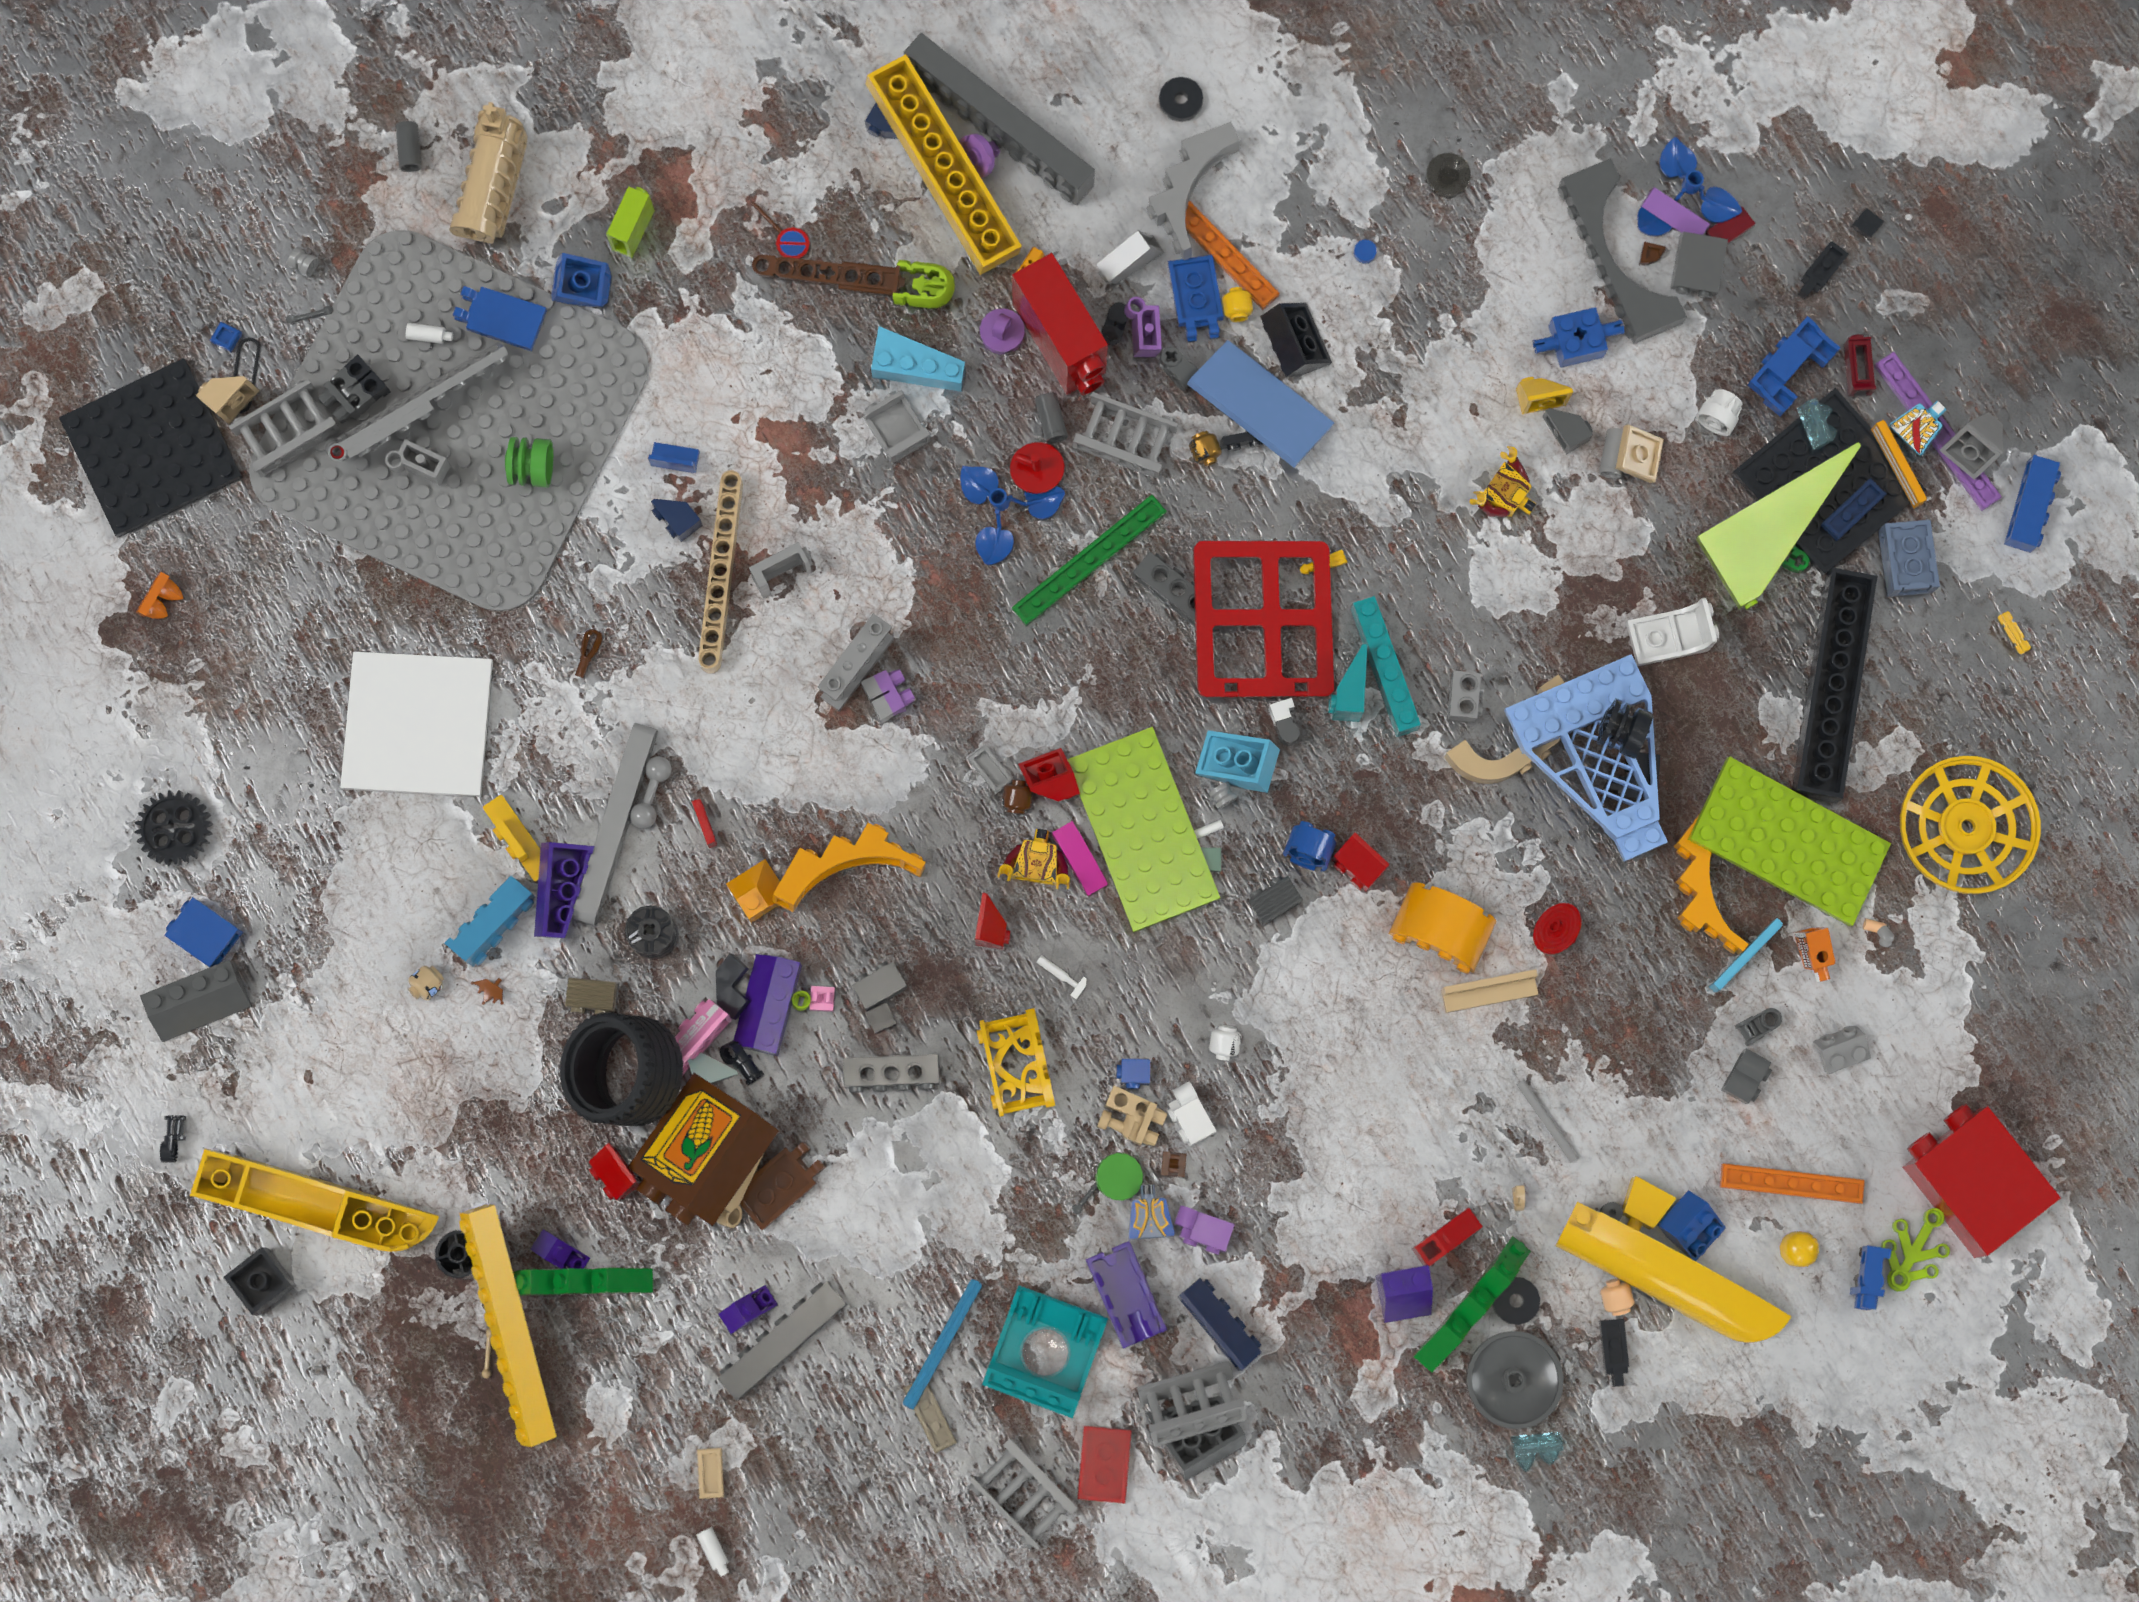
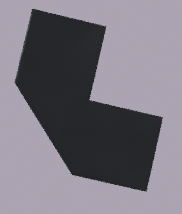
[716,953,750,1020]

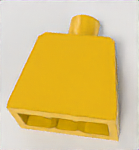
[1622,1176,1676,1232]

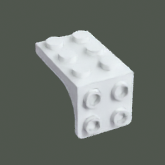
[1626,598,1719,666]

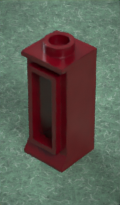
[1843,334,1876,397]

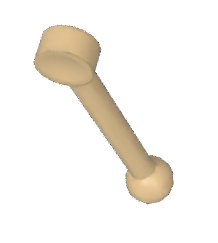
[482,1327,492,1379]

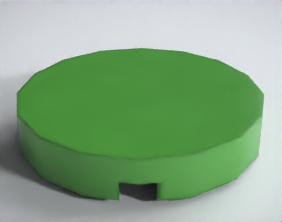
[1095,1153,1143,1201]

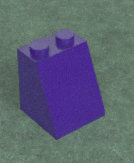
[1375,1265,1433,1323]

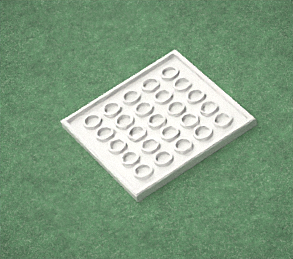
[340,652,493,797]

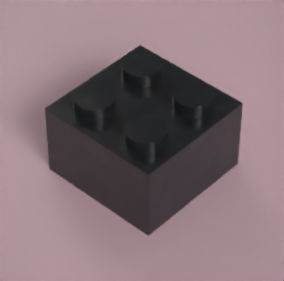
[223,1247,297,1316]

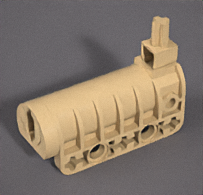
[449,102,527,244]

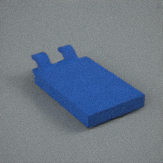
[1168,255,1224,342]
[453,286,547,351]

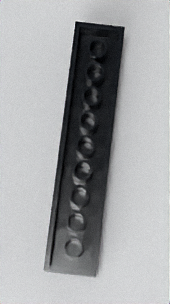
[1792,567,1878,804]

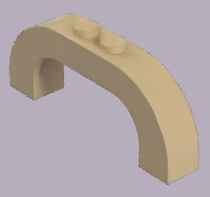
[1444,674,1564,784]

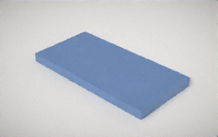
[1187,340,1334,468]

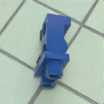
[1850,1245,1891,1311]

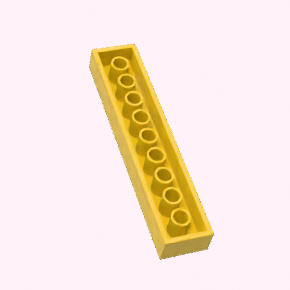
[865,54,1022,275]

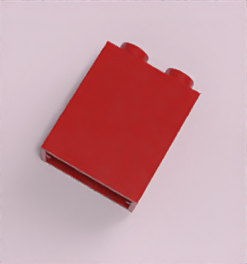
[1012,253,1108,395]
[1903,1103,2061,1258]

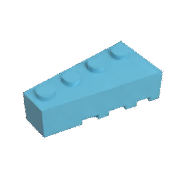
[871,326,966,392]

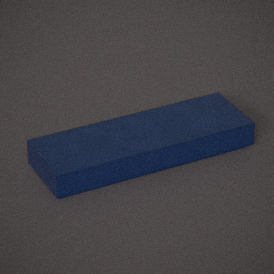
[1821,478,1886,541]

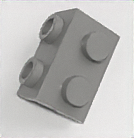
[1813,1026,1871,1074]

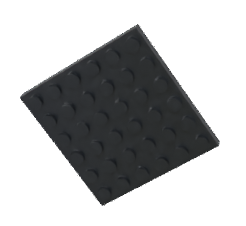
[59,358,243,538]
[1732,388,1927,576]

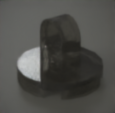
[1426,153,1471,198]

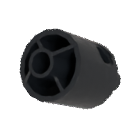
[435,1230,474,1280]

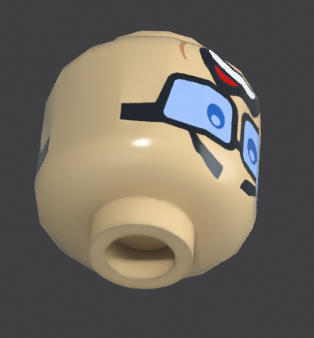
[408,966,444,1001]

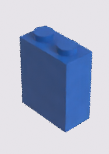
[164,897,243,967]

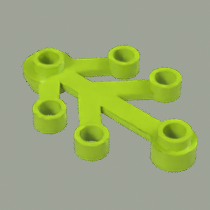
[1881,1208,1950,1292]

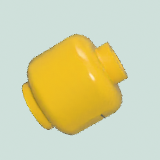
[1222,287,1253,322]

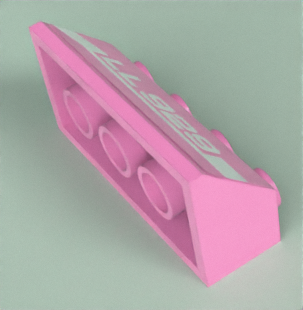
[675,999,732,1075]

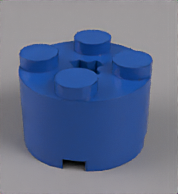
[1283,821,1337,871]

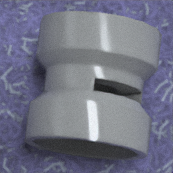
[287,247,319,277]

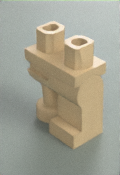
[1097,1086,1167,1146]

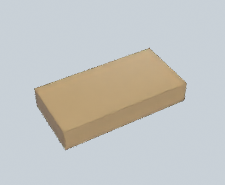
[697,1448,724,1499]

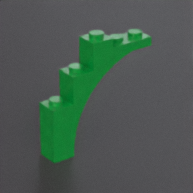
[1414,1236,1531,1373]
[513,1268,653,1296]

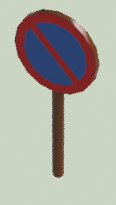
[751,201,810,259]

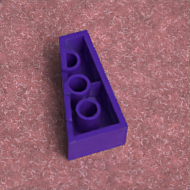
[534,842,595,939]

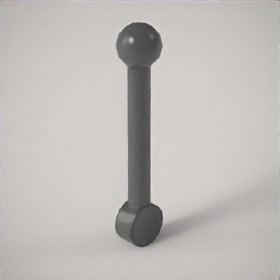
[286,306,333,325]
[1072,1182,1097,1214]

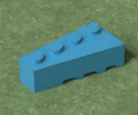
[444,876,535,967]

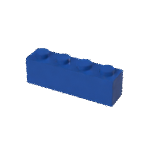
[2004,455,2061,553]

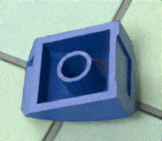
[551,253,611,307]

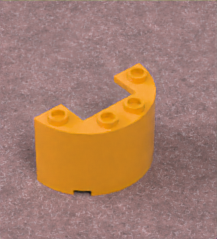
[1388,882,1497,974]

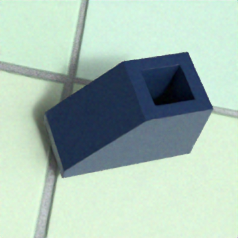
[651,499,703,542]

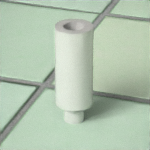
[406,323,453,344]
[696,1527,729,1577]

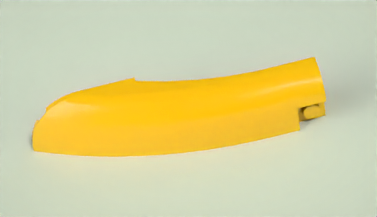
[1555,1202,1792,1343]

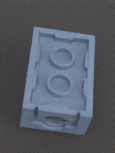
[1878,520,1940,597]

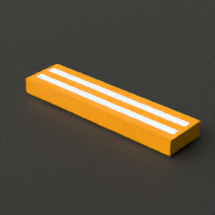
[1871,420,1927,509]

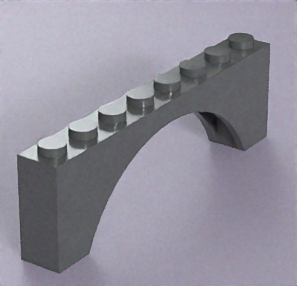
[1558,158,1687,344]

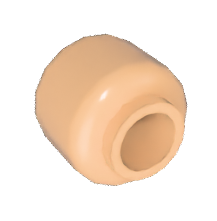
[1600,1278,1634,1316]

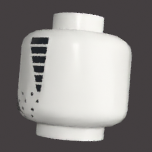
[1209,1025,1242,1061]

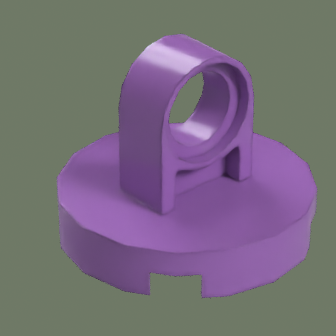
[959,134,1001,179]
[980,308,1025,354]

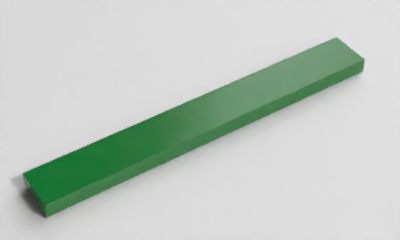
[1011,494,1167,626]

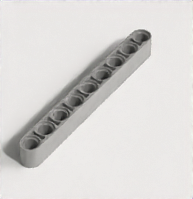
[572,723,658,926]

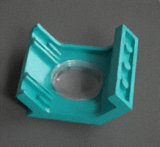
[982,1285,1108,1419]

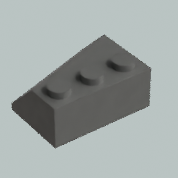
[1146,1395,1247,1482]

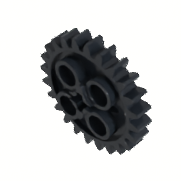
[134,790,213,866]

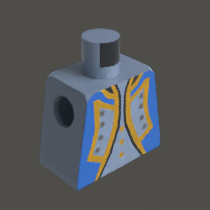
[1128,1185,1175,1240]

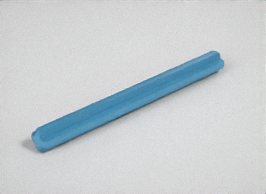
[903,1279,982,1410]

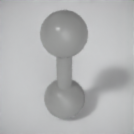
[630,756,672,829]

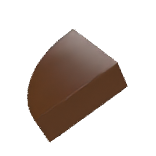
[1639,241,1666,266]

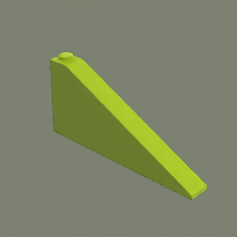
[1696,442,1861,610]

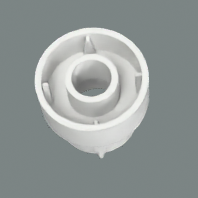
[1696,389,1743,436]

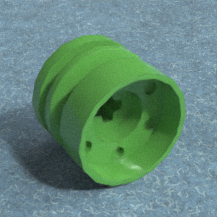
[505,437,554,488]

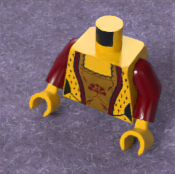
[1469,446,1537,518]
[997,829,1070,889]

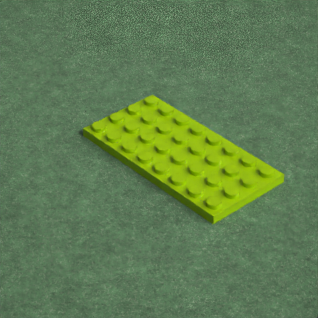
[1067,727,1220,933]
[1688,757,1891,926]

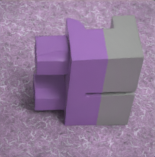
[861,669,915,724]

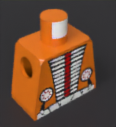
[1793,927,1835,982]

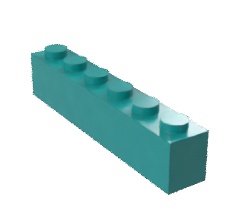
[1350,596,1421,737]

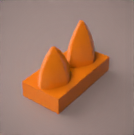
[136,572,184,619]

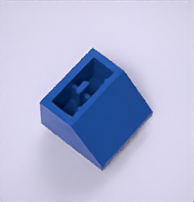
[1657,1190,1726,1261]

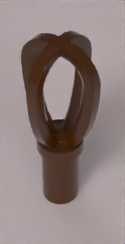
[575,629,602,678]

